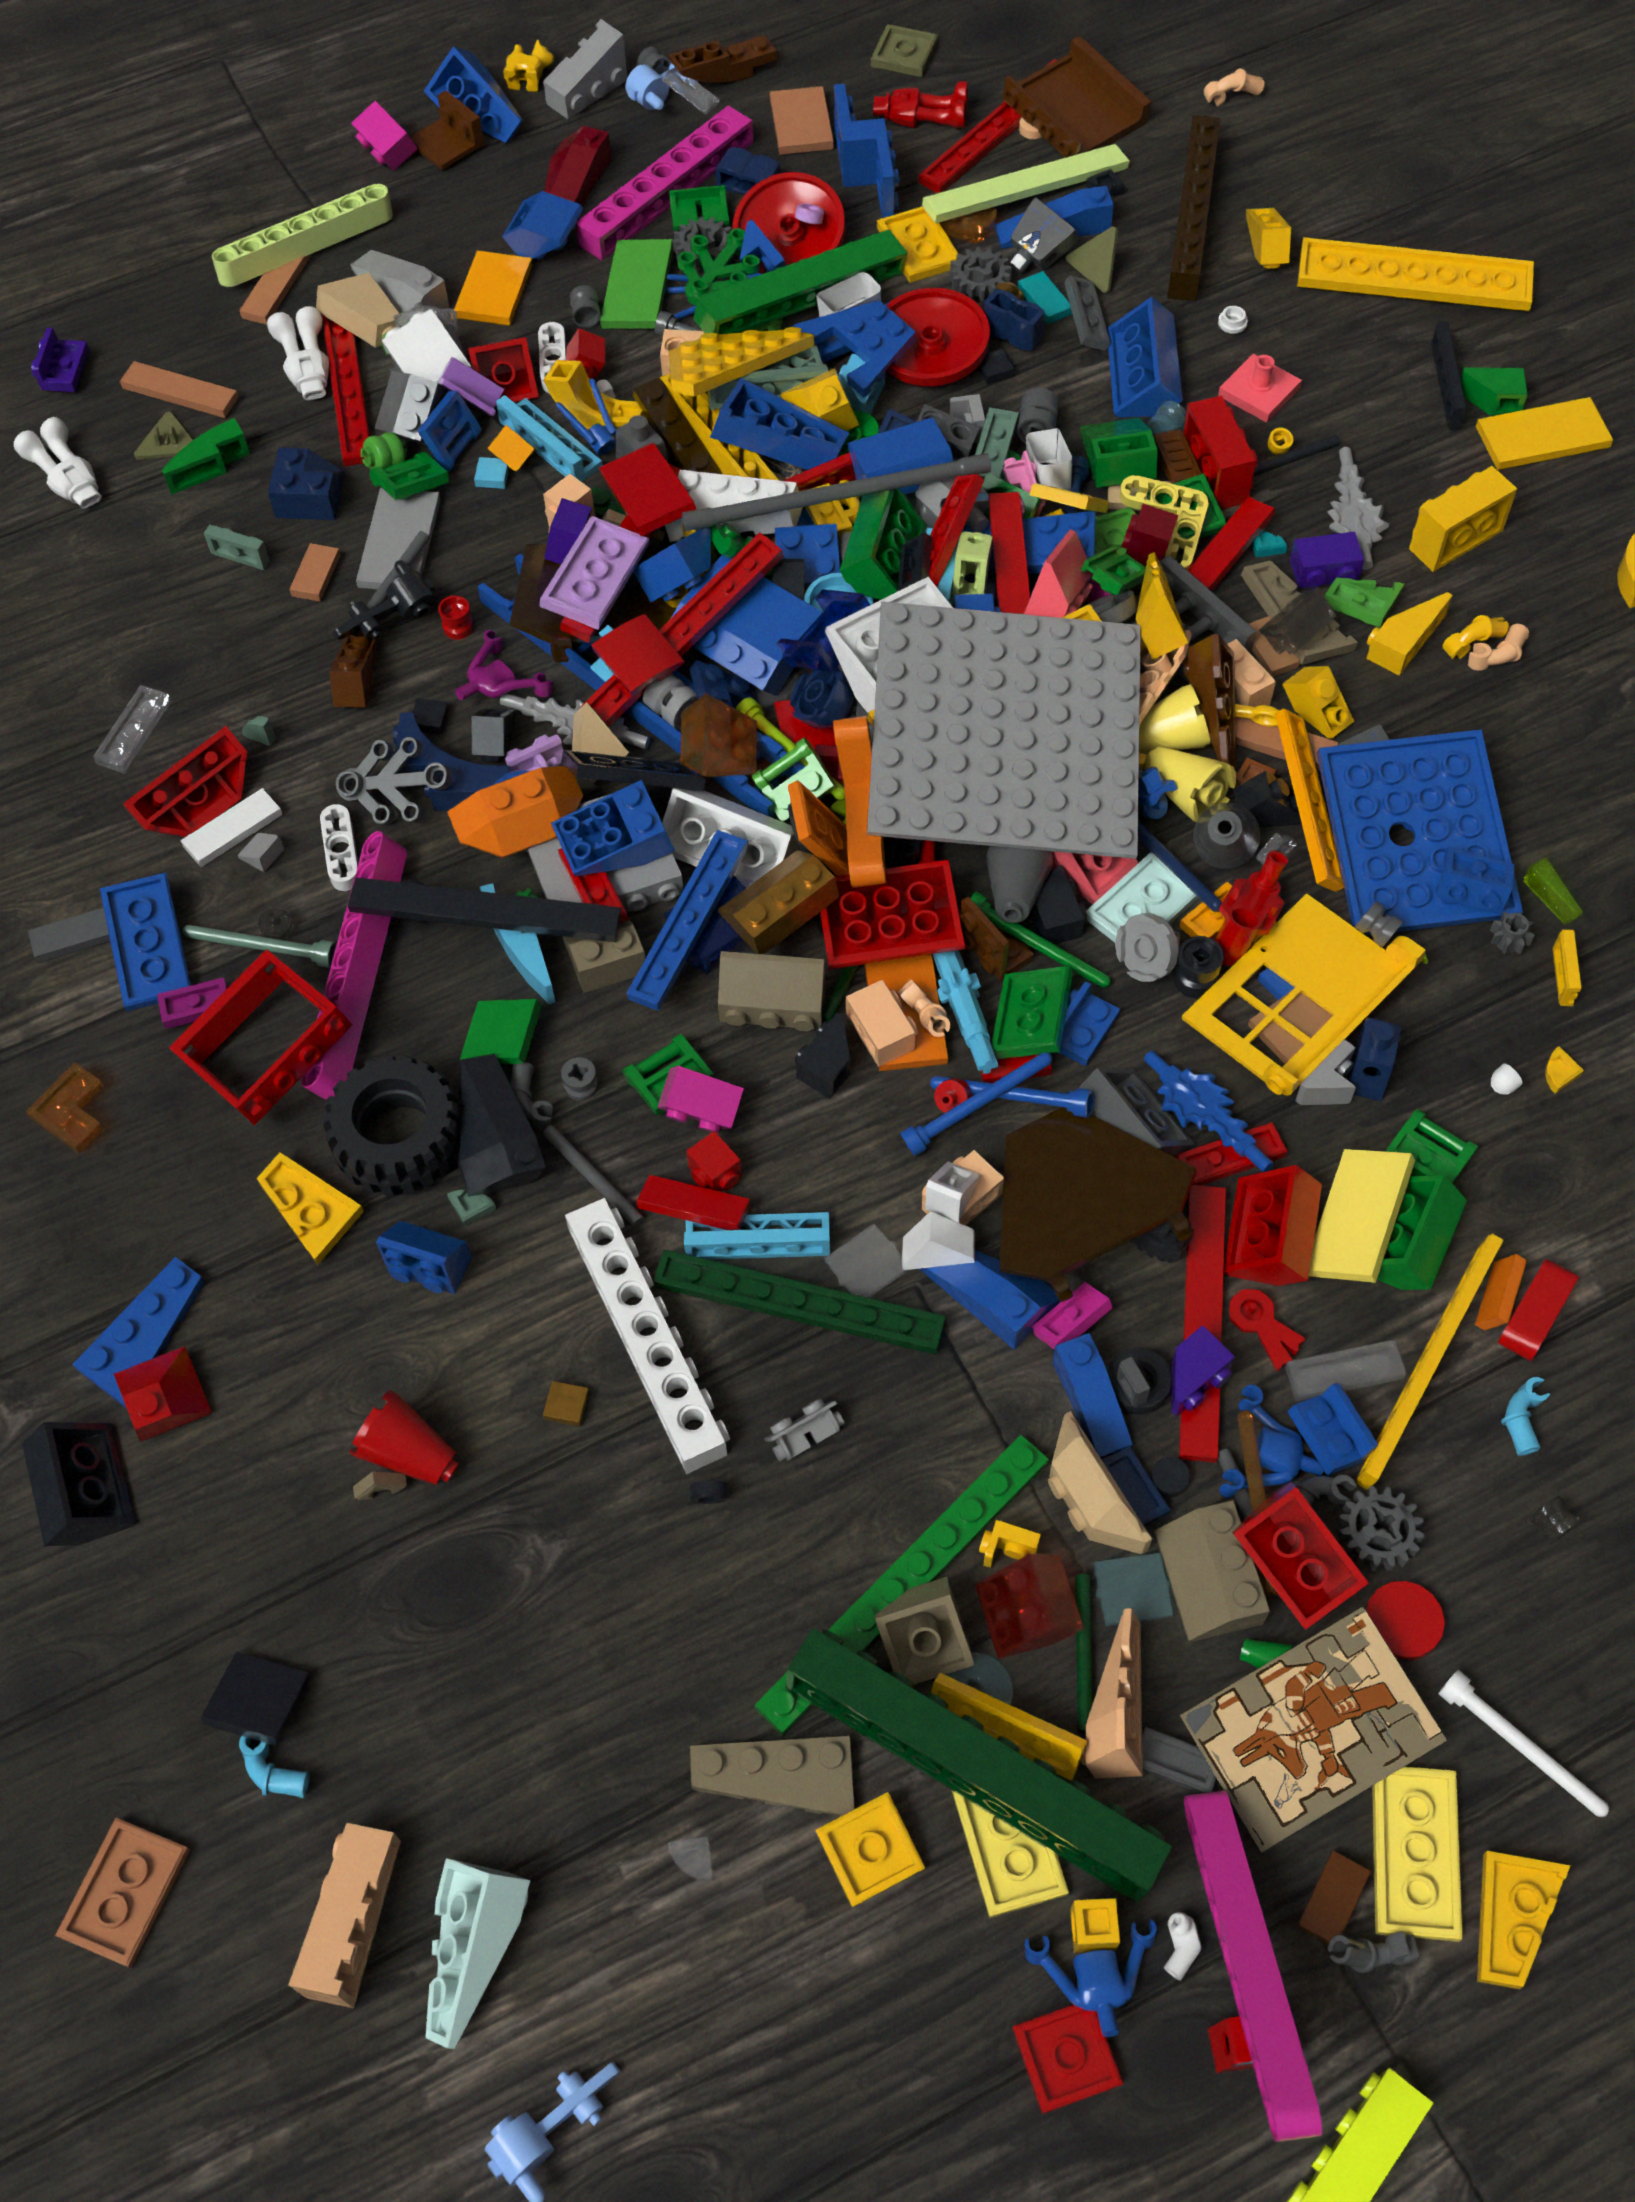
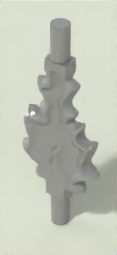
[1328,447,1390,570]
[500,693,650,749]

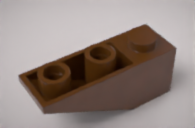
[329,631,379,707]

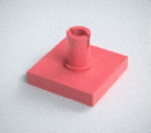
[1218,354,1302,423]

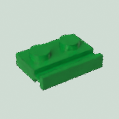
[1081,545,1146,596]

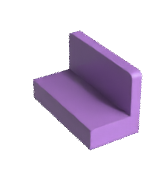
[437,357,504,416]

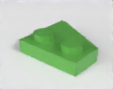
[1322,577,1404,628]

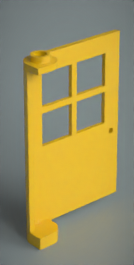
[1182,893,1426,1096]

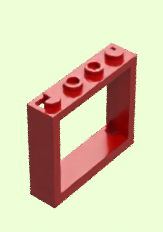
[169,949,353,1126]

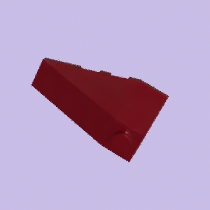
[544,126,612,206]

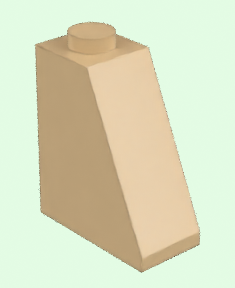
[316,273,403,348]

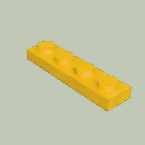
[931,1673,1087,1780]

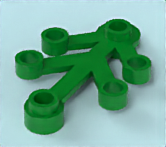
[678,228,760,306]

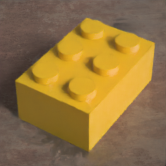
[1409,466,1517,572]

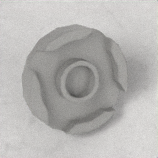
[1115,913,1180,982]

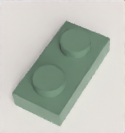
[204,524,270,570]

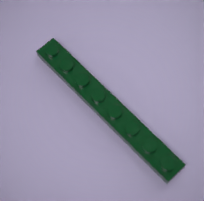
[653,1249,945,1355]

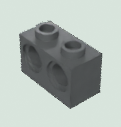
[917,404,980,461]

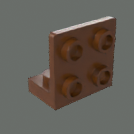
[410,90,484,170]
[960,897,1034,982]

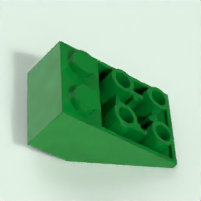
[1080,417,1157,488]

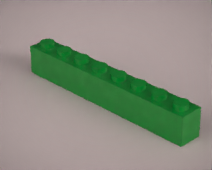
[694,229,908,334]

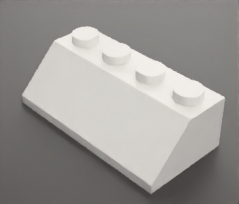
[662,788,799,887]

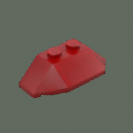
[123,726,247,838]

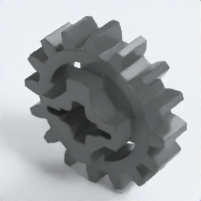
[673,217,731,270]
[949,247,1012,301]
[1337,1486,1424,1572]

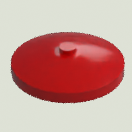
[733,172,846,274]
[886,288,990,386]

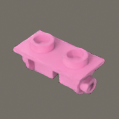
[1003,450,1045,518]

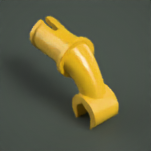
[1442,615,1509,659]

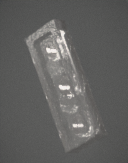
[93,685,171,773]
[1285,1340,1406,1401]

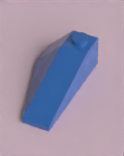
[995,186,1114,249]
[920,1250,1060,1350]

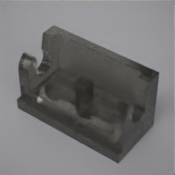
[1259,587,1337,655]

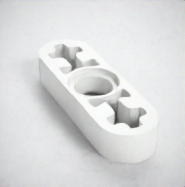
[538,322,566,393]
[320,804,358,891]

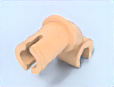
[1204,69,1264,106]
[1468,624,1529,671]
[898,979,950,1037]

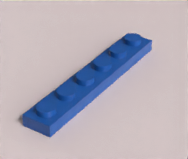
[626,830,749,1011]

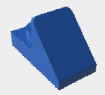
[740,219,786,272]

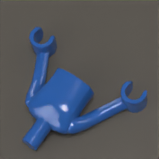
[1219,1384,1324,1498]
[1025,1920,1156,2037]

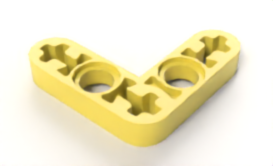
[1120,476,1208,570]

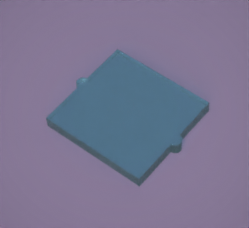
[1093,1553,1173,1626]

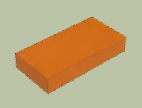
[1475,1254,1526,1331]

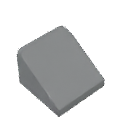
[238,832,284,872]

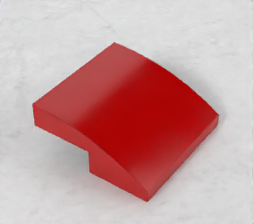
[592,614,685,697]

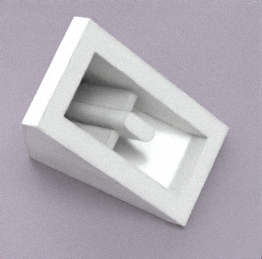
[925,1162,981,1223]
[902,1211,975,1270]

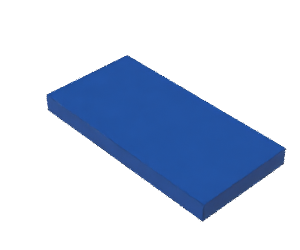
[100,872,192,1011]

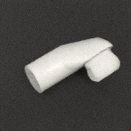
[1164,1912,1201,1981]

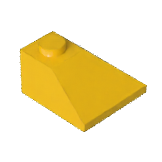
[780,368,859,431]

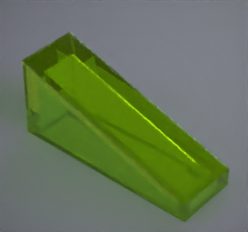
[1523,857,1582,925]

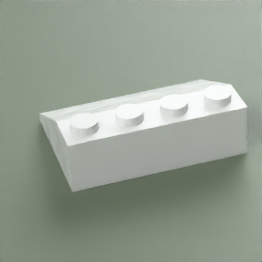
[825,577,953,713]

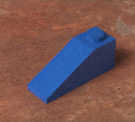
[1052,1333,1133,1459]

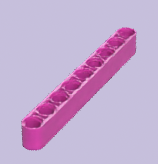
[301,831,407,1101]
[1184,1790,1322,2142]

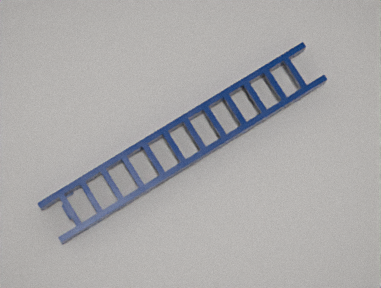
[478,554,805,818]

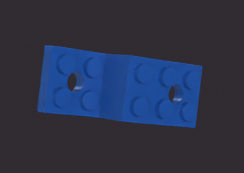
[834,84,899,218]

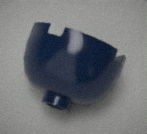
[790,662,854,729]

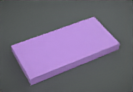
[540,516,649,630]

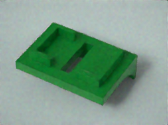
[669,185,729,231]

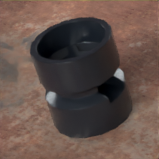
[1174,936,1224,998]

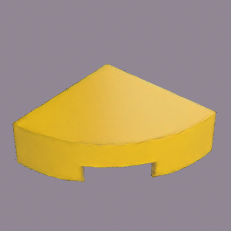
[1545,1046,1584,1094]

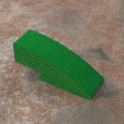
[162,418,250,495]

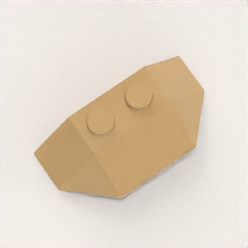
[1048,1411,1152,1554]

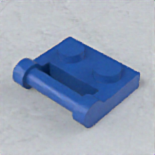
[417,391,482,473]

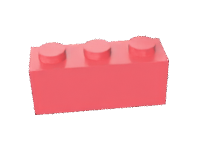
[1024,529,1093,618]

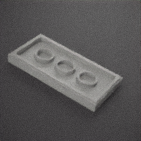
[356,488,441,589]

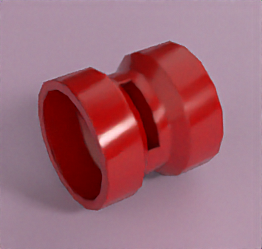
[438,596,474,640]

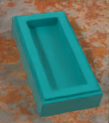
[1018,271,1072,325]

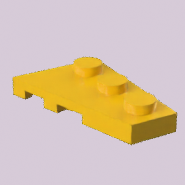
[257,1152,364,1265]
[1477,1851,1570,1989]

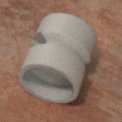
[643,673,701,731]

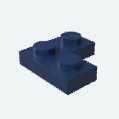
[689,660,753,722]

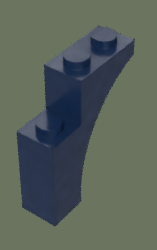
[389,713,511,811]

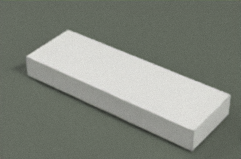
[181,788,283,867]

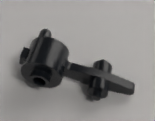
[333,560,436,640]

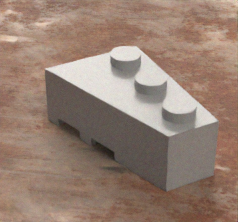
[543,19,627,119]

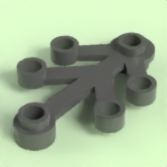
[336,737,453,826]

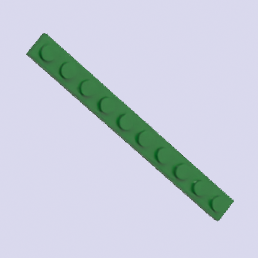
[755,1435,1049,1736]

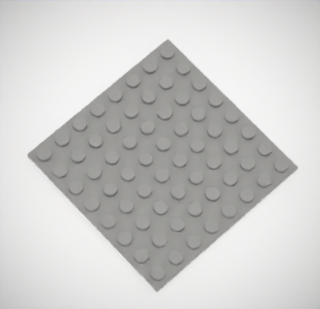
[867,601,1140,859]

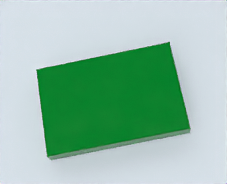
[991,966,1073,1059]

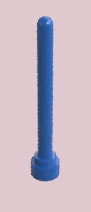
[900,1052,1052,1157]
[930,1076,1094,1118]

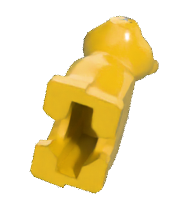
[503,40,554,92]

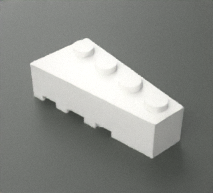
[665,470,803,542]

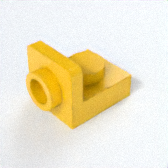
[979,1520,1041,1568]

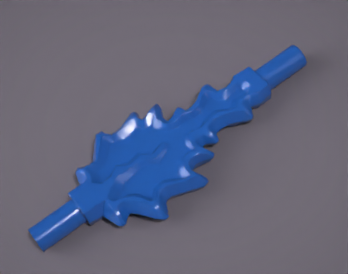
[1144,1050,1274,1172]

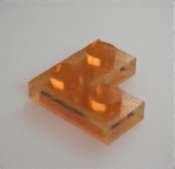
[26,1062,104,1154]

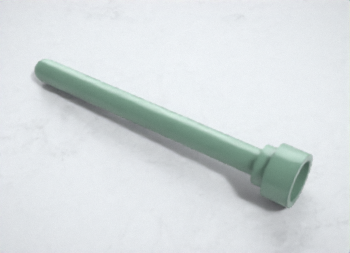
[182,925,337,968]

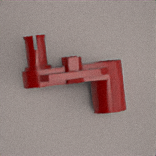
[1215,850,1288,966]

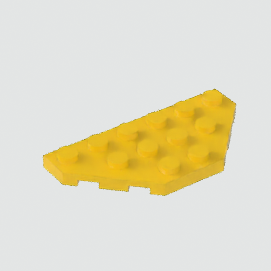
[668,327,814,397]

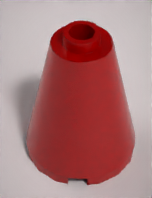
[349,1390,460,1485]

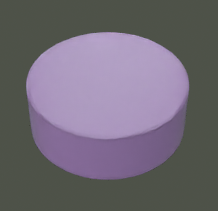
[795,203,824,224]

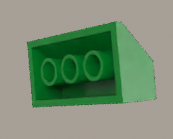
[840,488,927,600]

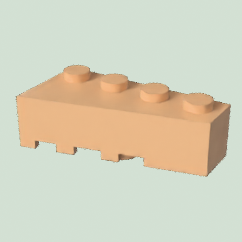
[289,1823,401,2008]

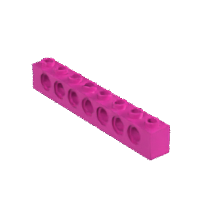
[575,106,754,261]

